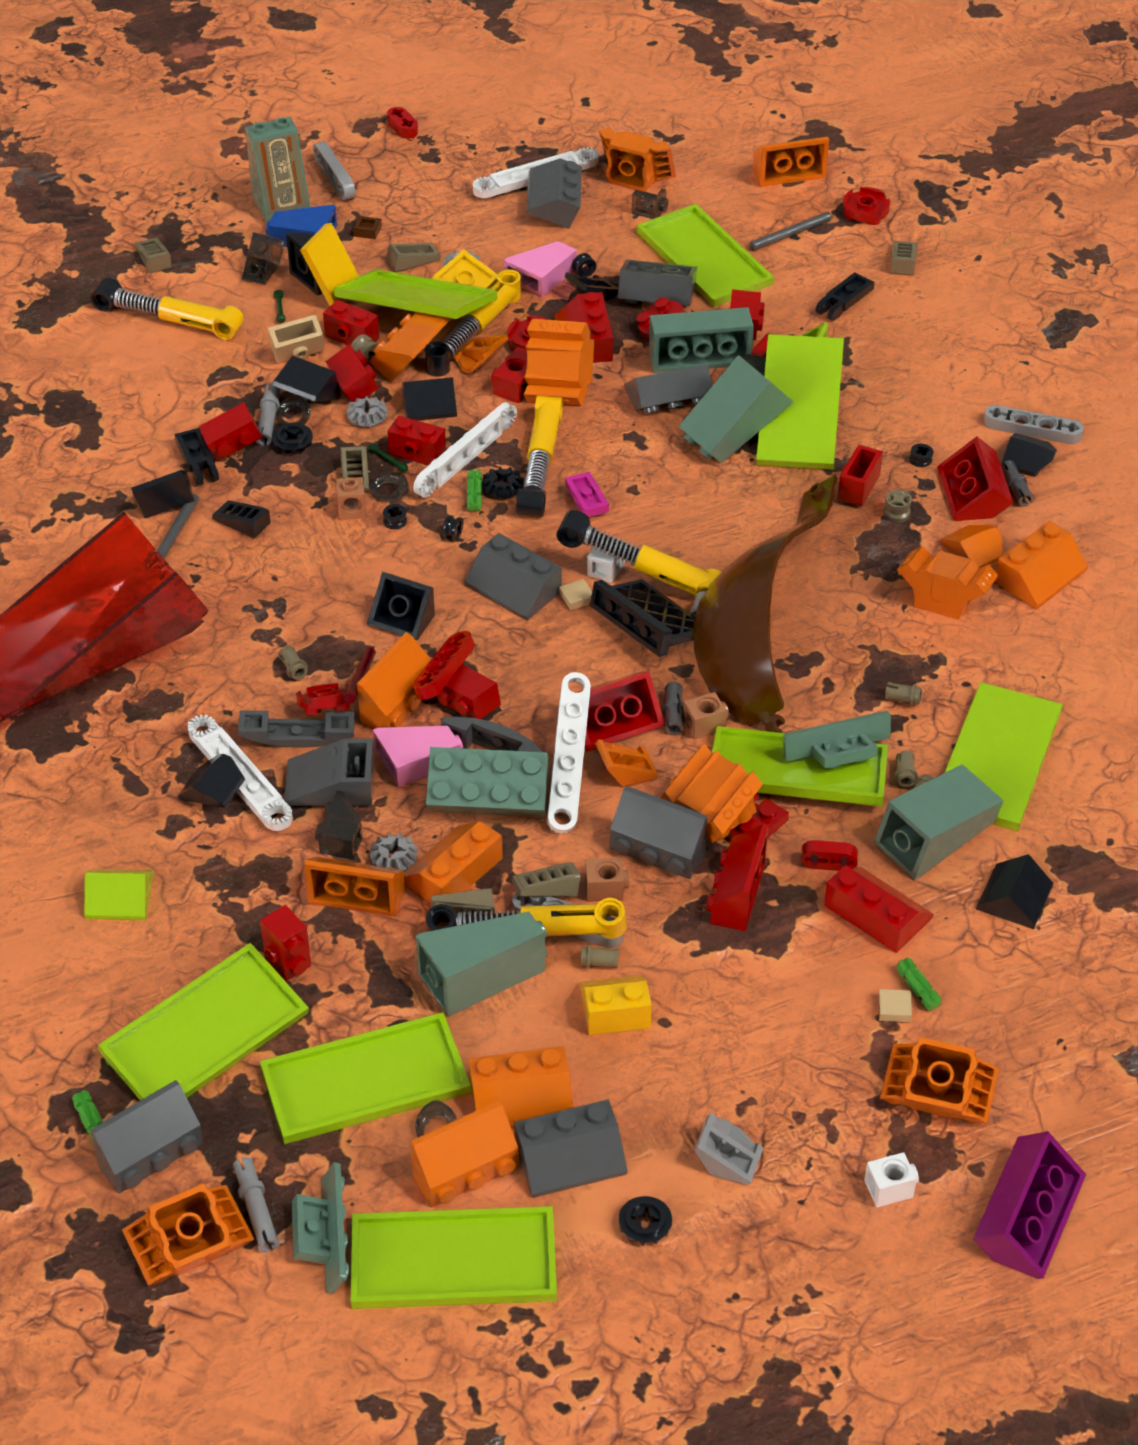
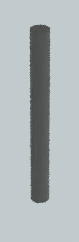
[750,212,831,251]
[148,494,199,571]

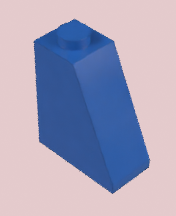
[266,205,337,247]

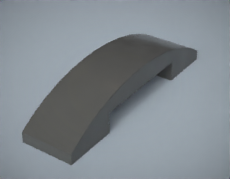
[238,711,355,748]
[441,717,542,752]

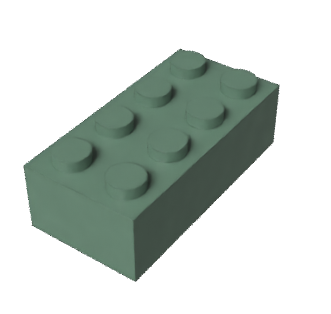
[649,307,754,373]
[426,747,549,817]

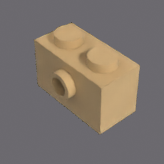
[268,314,324,364]

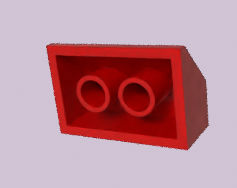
[554,292,613,363]
[937,436,1013,521]
[575,671,665,751]
[706,824,769,931]
[824,865,934,953]

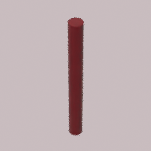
[344,647,376,704]

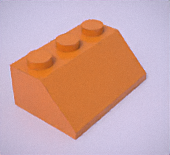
[753,137,829,187]
[370,312,452,382]
[994,520,1088,609]
[357,632,431,729]
[404,821,503,903]
[304,857,405,917]
[468,1046,573,1129]
[411,1100,519,1208]

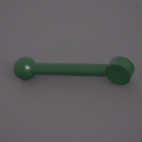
[274,290,286,323]
[369,443,408,473]

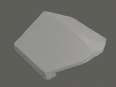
[694,1113,763,1185]

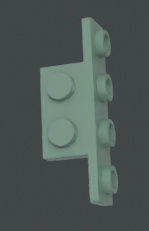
[783,711,891,768]
[292,1162,349,1294]

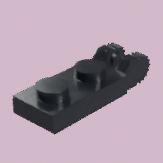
[815,272,875,321]
[174,428,219,485]

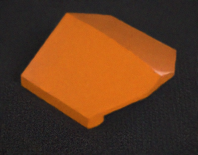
[454,335,508,374]
[941,525,1003,568]
[596,739,658,787]

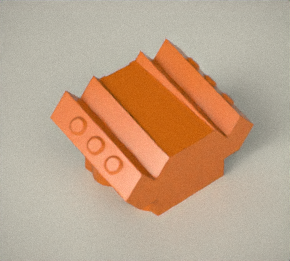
[599,127,676,192]
[524,319,594,406]
[897,546,998,620]
[660,743,763,843]
[880,1037,999,1124]
[122,1183,254,1286]

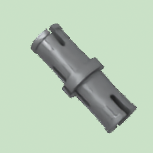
[1001,460,1034,507]
[663,682,684,735]

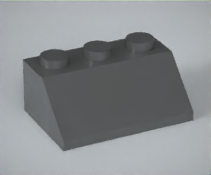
[526,158,582,228]
[618,259,697,308]
[624,364,712,413]
[465,533,562,621]
[610,786,708,879]
[90,1080,204,1194]
[514,1099,627,1198]

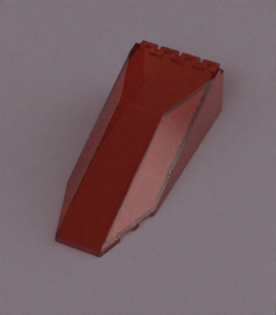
[0,511,208,723]

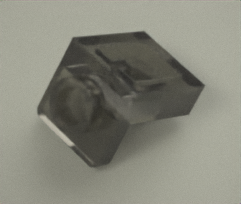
[631,189,669,219]

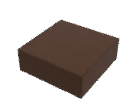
[353,216,382,239]

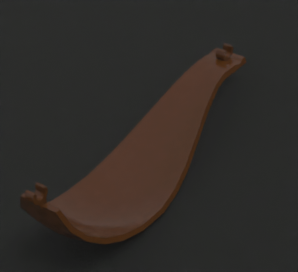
[693,474,838,733]

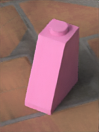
[504,241,577,297]
[373,726,463,787]

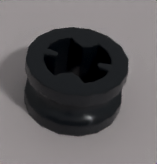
[572,253,596,277]
[909,443,934,467]
[383,504,407,530]
[442,515,464,541]

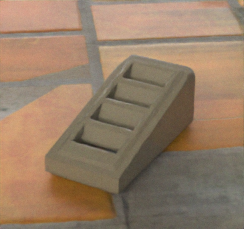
[135,237,172,273]
[890,241,917,275]
[386,243,441,272]
[340,446,369,493]
[512,862,581,897]
[431,888,495,915]

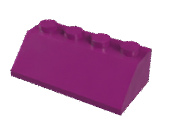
[973,1131,1086,1279]

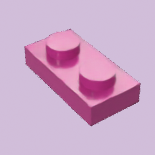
[565,472,609,517]

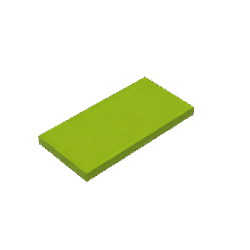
[637,204,774,308]
[334,269,497,319]
[756,334,844,470]
[945,682,1063,831]
[712,726,888,807]
[98,943,309,1100]
[260,1012,471,1144]
[351,1206,557,1309]

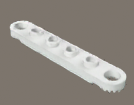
[473,147,599,198]
[413,402,517,498]
[547,672,591,834]
[188,715,293,831]

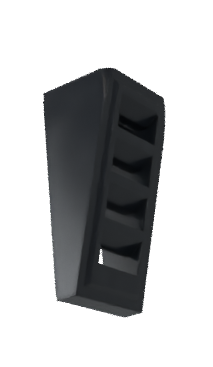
[212,500,270,538]

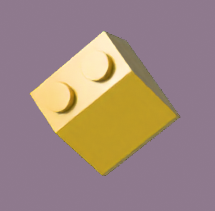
[580,975,652,1035]

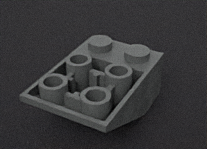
[284,739,375,806]

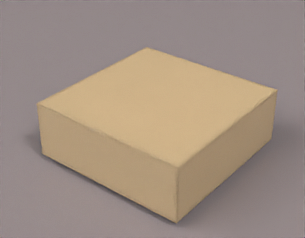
[559,579,592,611]
[879,989,912,1022]

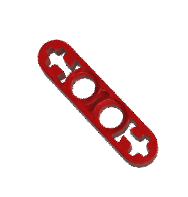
[413,631,475,700]

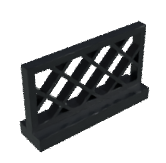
[589,579,695,657]

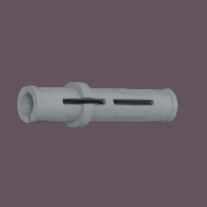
[256,382,281,446]
[233,1157,280,1253]

